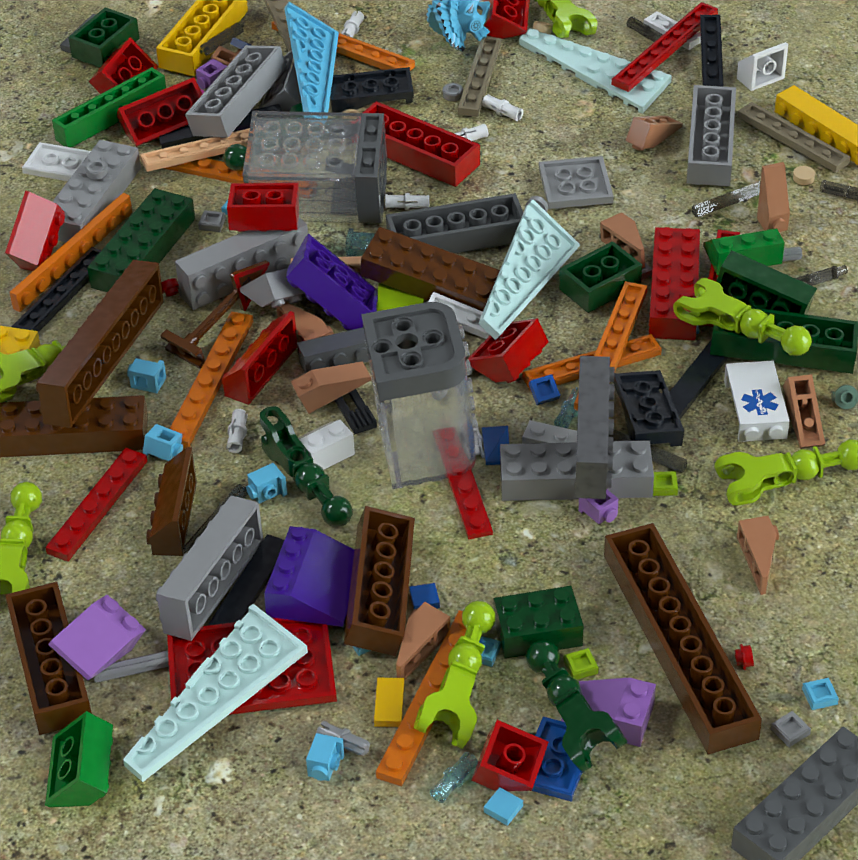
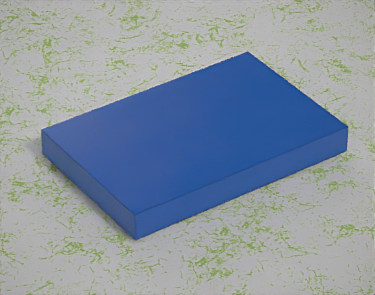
[531,716,582,802]

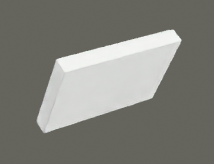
[22,142,91,181]

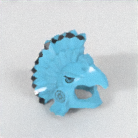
[426,0,490,52]

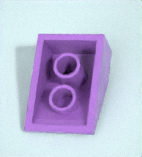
[48,595,146,681]
[561,678,656,747]

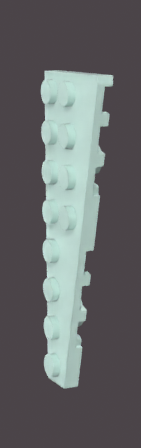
[519,28,672,114]
[478,200,580,340]
[123,604,308,782]

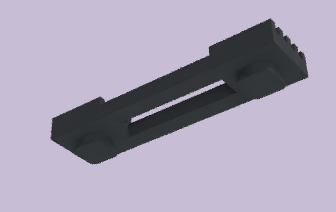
[325,365,377,435]

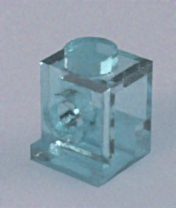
[345,228,375,257]

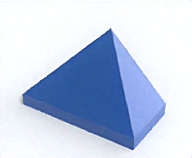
[482,426,509,465]

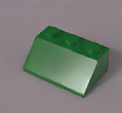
[703,229,785,275]
[45,711,113,807]

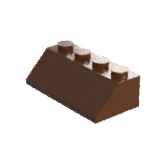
[146,447,197,556]

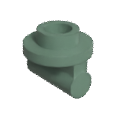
[831,385,858,409]

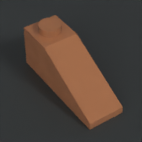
[625,115,683,151]
[757,162,790,232]
[600,212,645,268]
[276,302,334,343]
[291,361,372,414]
[783,374,825,448]
[737,516,779,595]
[396,602,450,680]

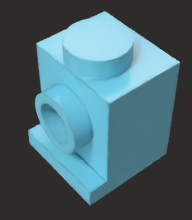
[127,358,166,393]
[143,424,183,461]
[246,463,287,504]
[306,733,344,781]

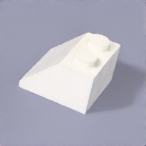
[737,42,788,91]
[298,420,355,469]

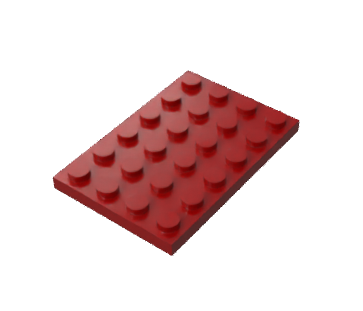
[167,618,337,715]

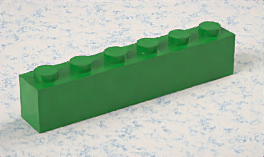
[52,67,166,148]

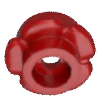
[161,278,179,297]
[735,644,754,670]

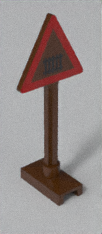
[160,260,270,369]

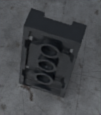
[330,67,414,114]
[613,370,684,447]

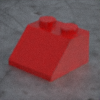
[471,719,549,791]

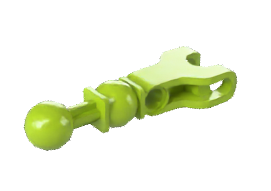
[534,0,597,38]
[673,278,812,356]
[0,340,66,403]
[714,439,858,506]
[0,481,42,595]
[414,600,495,749]

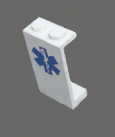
[724,361,789,442]

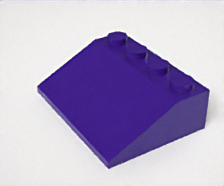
[286,233,378,331]
[264,526,355,627]

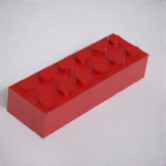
[351,101,480,187]
[649,227,700,341]

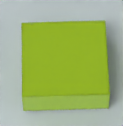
[653,471,678,496]
[563,648,599,680]

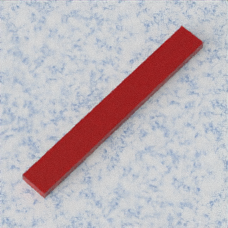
[611,2,718,92]

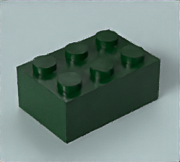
[68,7,140,68]
[559,241,642,313]
[493,586,584,659]

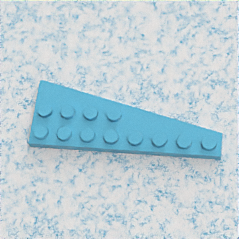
[284,2,339,128]

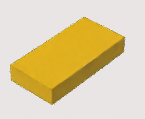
[374,677,405,727]

